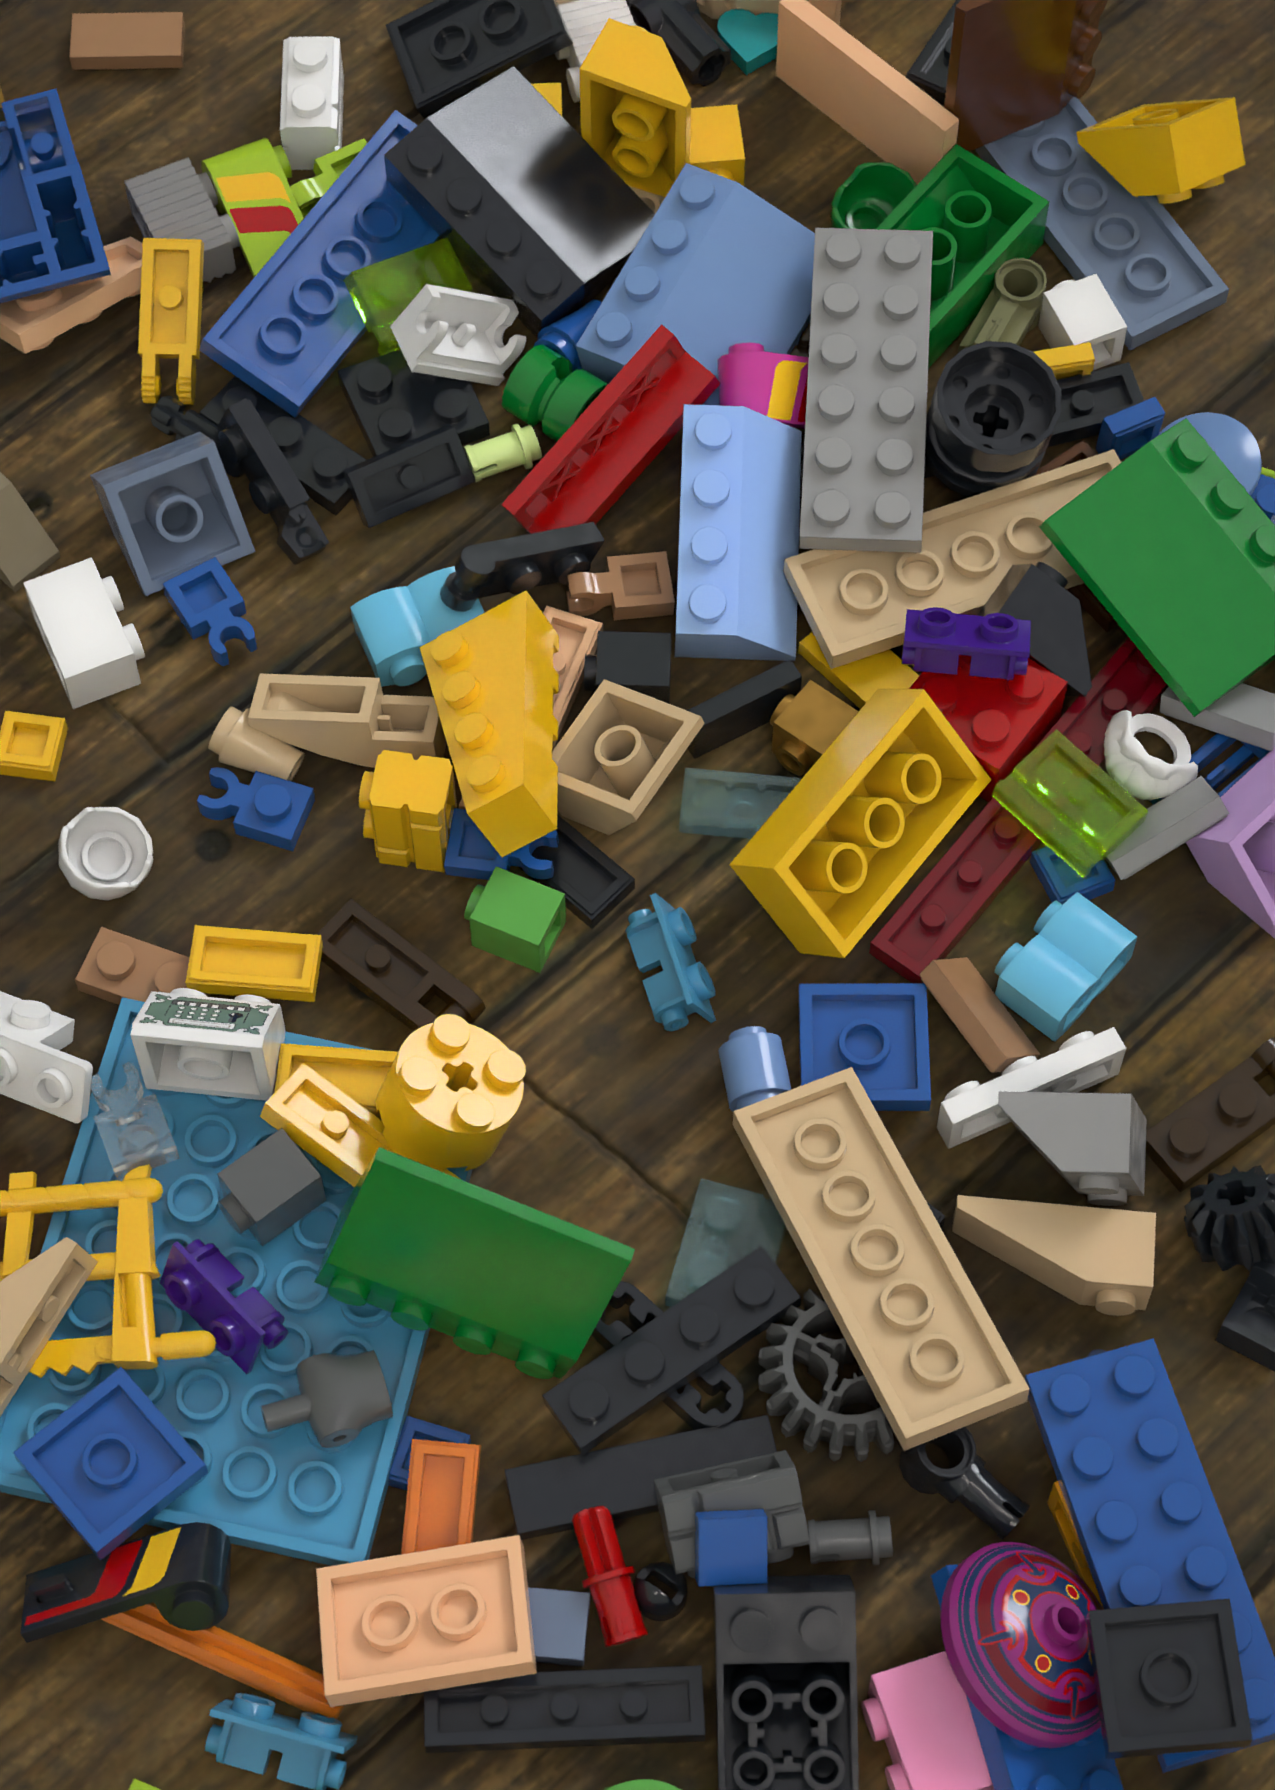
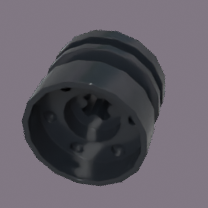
[925,341,1062,497]

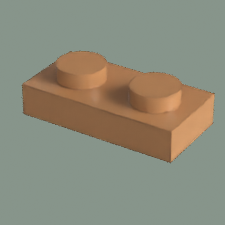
[75,927,211,1005]

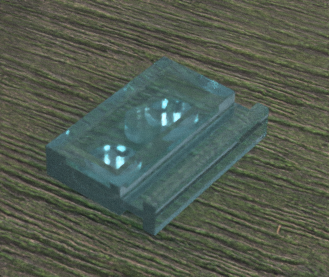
[665,1178,787,1307]

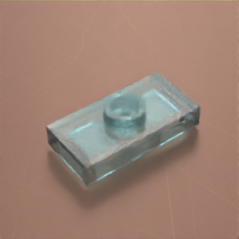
[679,768,802,839]

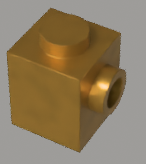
[770,680,859,775]

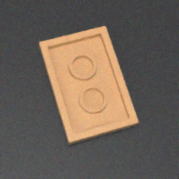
[316,1535,537,1707]

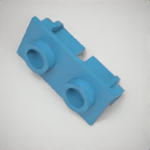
[625,893,716,1031]
[205,1693,358,1790]

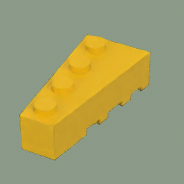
[419,590,559,857]

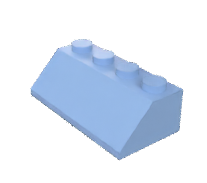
[675,404,802,661]

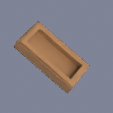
[70,12,185,70]
[919,957,1040,1073]

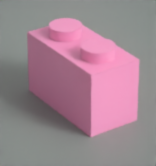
[861,1651,994,1790]

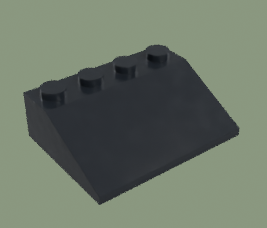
[384,66,655,339]

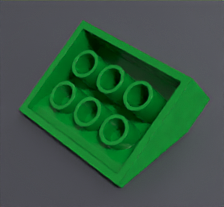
[1039,418,1275,717]
[314,1147,635,1379]

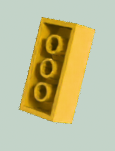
[729,689,991,958]

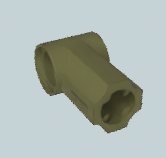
[958,258,1047,353]

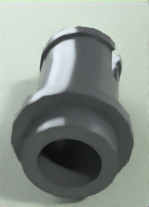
[808,1510,893,1565]

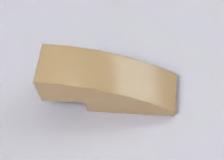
[248,673,447,768]

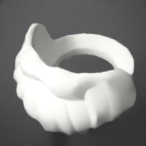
[1104,710,1198,801]

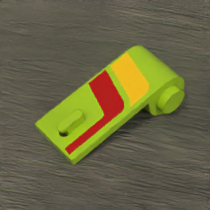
[201,138,304,278]

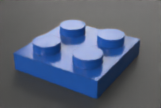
[798,983,931,1111]
[13,1367,208,1560]

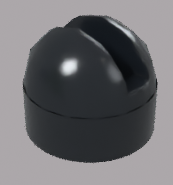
[633,1562,688,1621]

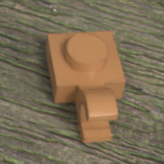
[566,551,675,620]

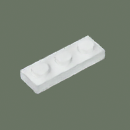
[937,1027,1126,1149]

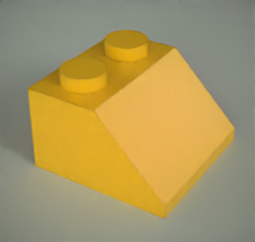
[1076,97,1245,204]

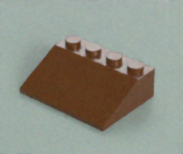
[944,0,1108,152]

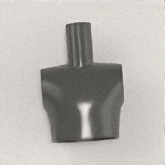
[261,1350,393,1448]

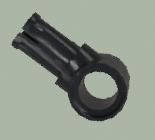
[899,1427,1030,1540]

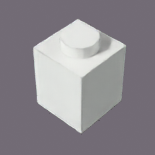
[1038,274,1127,370]

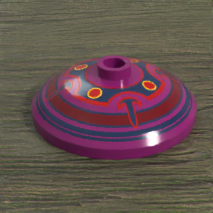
[941,1542,1103,1748]

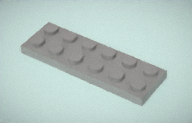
[800,228,933,553]

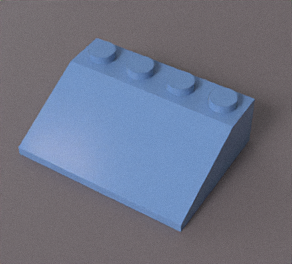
[576,163,815,406]

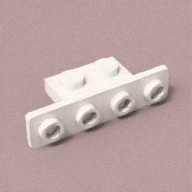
[0,991,93,1123]

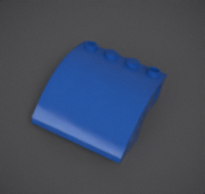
[0,88,111,304]

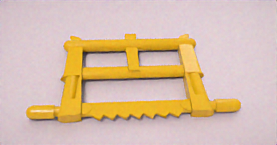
[0,1164,216,1378]

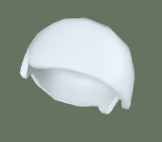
[58,807,154,900]

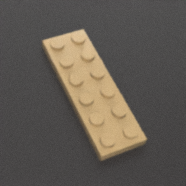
[783,449,1121,669]
[733,1067,1030,1451]

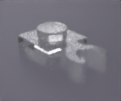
[91,1062,180,1181]

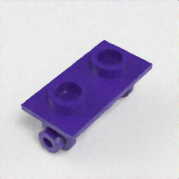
[902,607,1031,681]
[159,1239,288,1375]

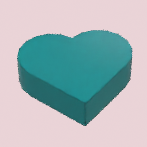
[717,9,778,75]

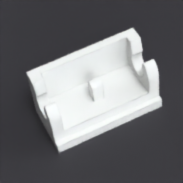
[390,284,526,386]

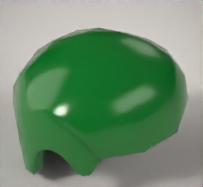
[830,162,917,229]

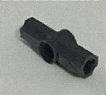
[626,0,731,87]

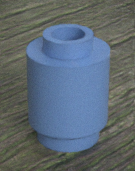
[718,1026,791,1112]

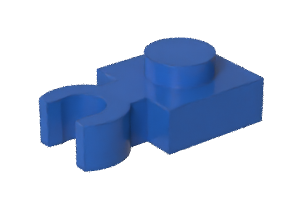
[162,557,257,666]
[197,767,315,851]
[444,808,559,880]

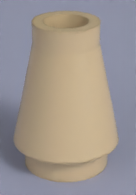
[208,706,305,781]

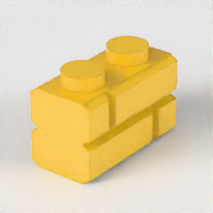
[359,750,457,872]

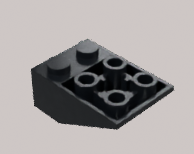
[713,1575,859,1790]

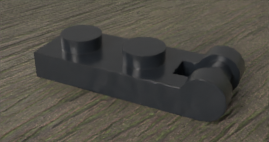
[440,522,605,612]

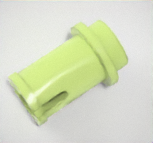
[463,423,542,483]

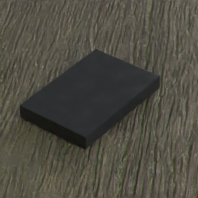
[386,0,573,119]

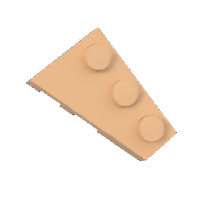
[0,237,142,354]

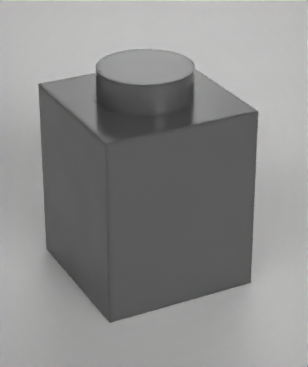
[217,1128,326,1246]

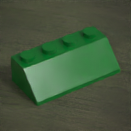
[876,144,1050,369]

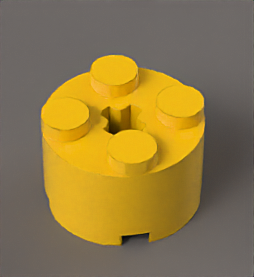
[376,1014,526,1173]

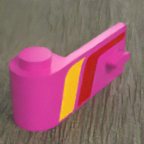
[717,343,809,429]

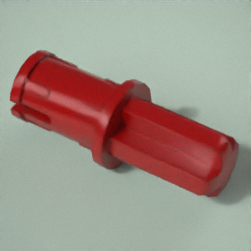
[572,1506,648,1647]

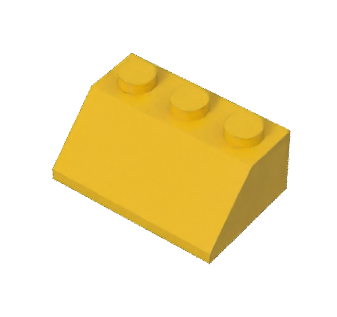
[579,18,691,197]

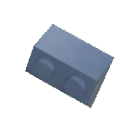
[90,432,255,596]

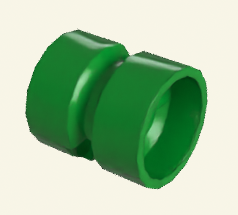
[502,344,608,442]

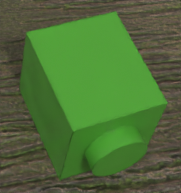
[464,866,566,973]

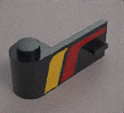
[20,1522,231,1643]

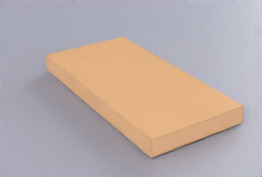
[776,0,959,185]

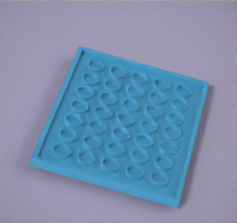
[0,997,472,1566]

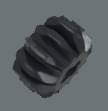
[1184,1165,1275,1271]

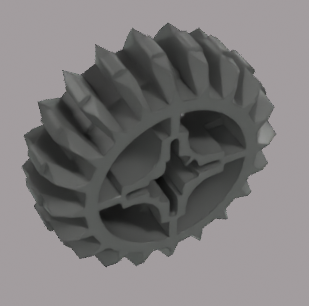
[758,1288,894,1462]

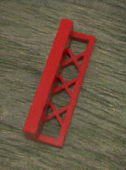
[501,324,720,534]

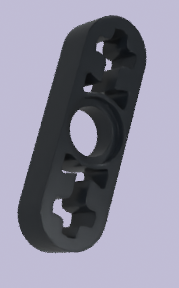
[592,1281,744,1430]

